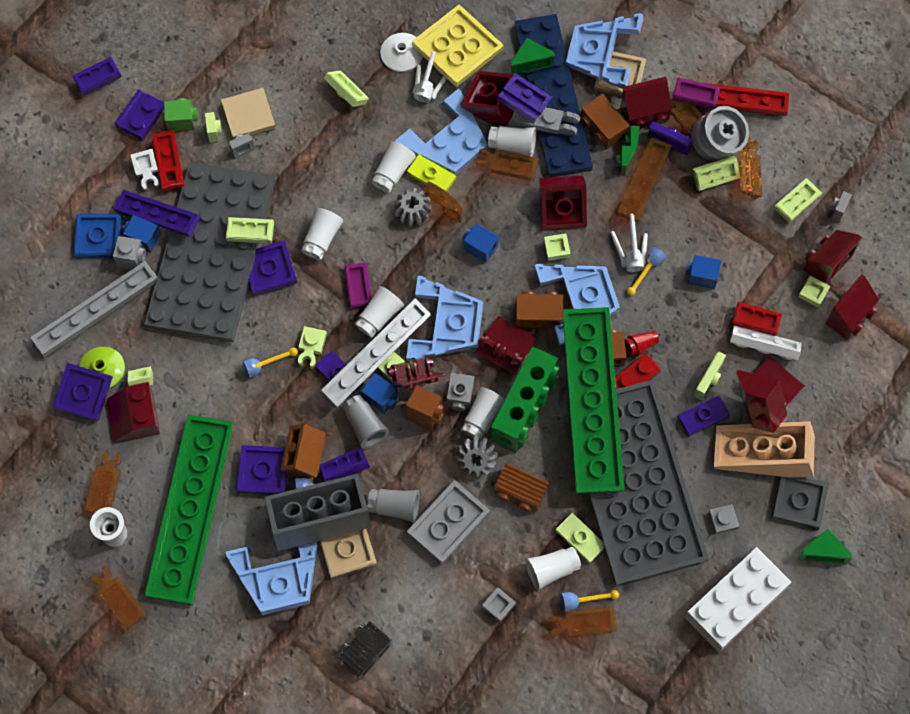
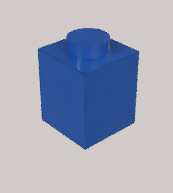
[123,215,161,253]
[462,223,499,263]
[685,255,721,289]
[361,373,399,414]

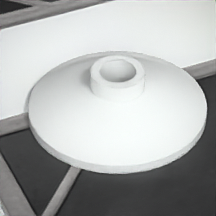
[380,33,423,72]

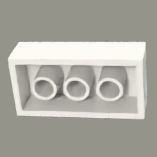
[685,547,791,653]

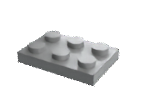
[407,480,490,565]

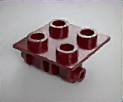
[474,316,537,375]
[739,356,805,406]
[387,357,446,389]

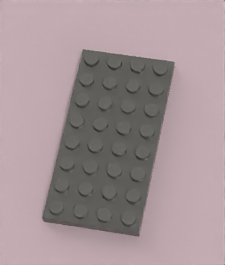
[144,162,276,342]
[562,380,709,586]

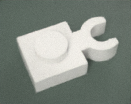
[131,149,159,191]

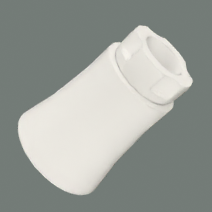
[488,126,536,158]
[372,141,416,193]
[301,208,344,260]
[355,286,404,338]
[461,387,505,441]
[90,507,127,547]
[526,547,581,591]

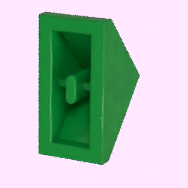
[511,38,555,75]
[799,529,852,564]

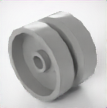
[691,106,749,162]

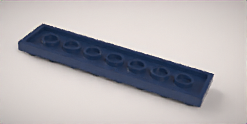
[514,14,593,178]

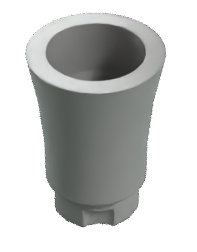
[342,395,389,449]
[367,489,420,523]

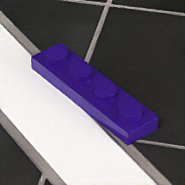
[113,190,200,237]

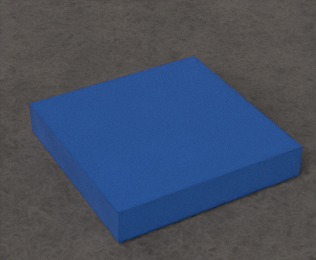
[74,214,123,258]

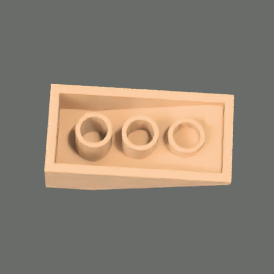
[714,421,815,478]

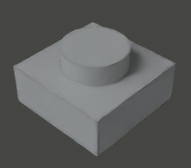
[229,133,255,159]
[830,191,852,222]
[709,504,739,534]
[482,587,516,623]

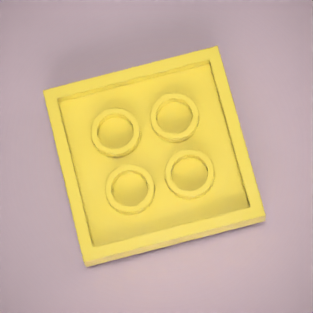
[412,5,504,87]

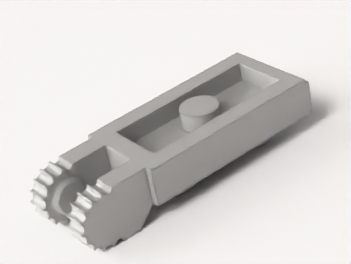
[515,107,580,136]

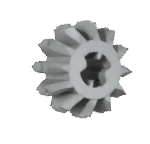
[394,187,432,227]
[457,435,498,477]

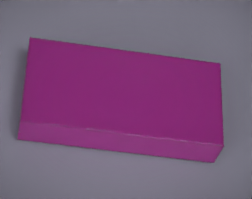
[672,77,721,109]
[344,262,372,310]

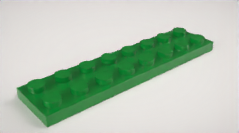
[562,307,625,495]
[145,414,234,606]

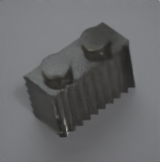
[337,621,393,680]

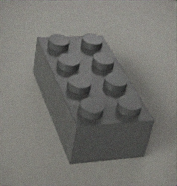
[265,474,371,551]

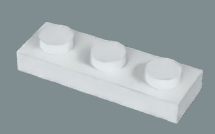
[730,325,801,360]

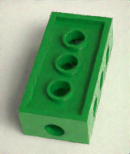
[491,347,560,453]

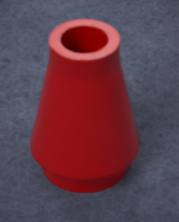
[624,330,659,357]

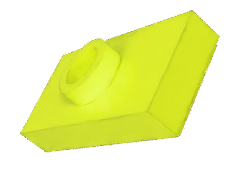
[407,154,456,196]

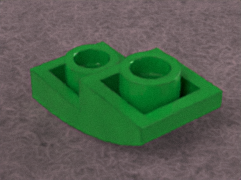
[616,126,639,176]

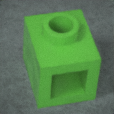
[164,98,198,131]

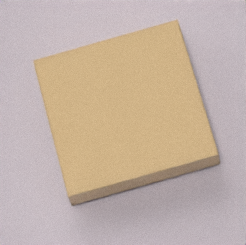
[594,52,646,96]
[221,88,276,138]
[320,529,377,579]

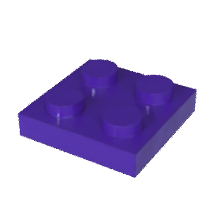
[249,240,298,296]
[53,363,113,421]
[237,445,287,495]

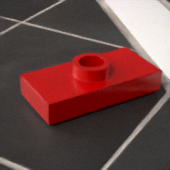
[732,302,783,336]

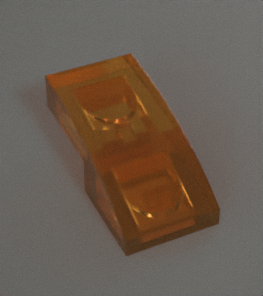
[425,181,463,223]

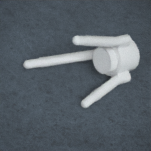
[412,51,447,103]
[610,214,648,272]

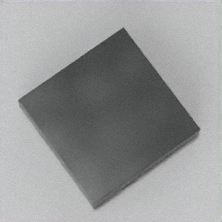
[772,477,829,530]

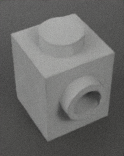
[113,236,146,270]
[447,373,474,411]

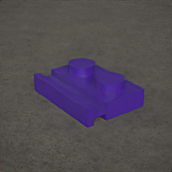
[497,73,552,124]
[115,89,165,141]

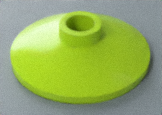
[79,347,125,389]

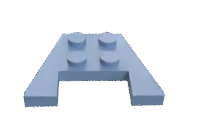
[566,13,643,89]
[395,89,488,175]
[534,264,620,348]
[406,276,483,362]
[226,541,318,615]

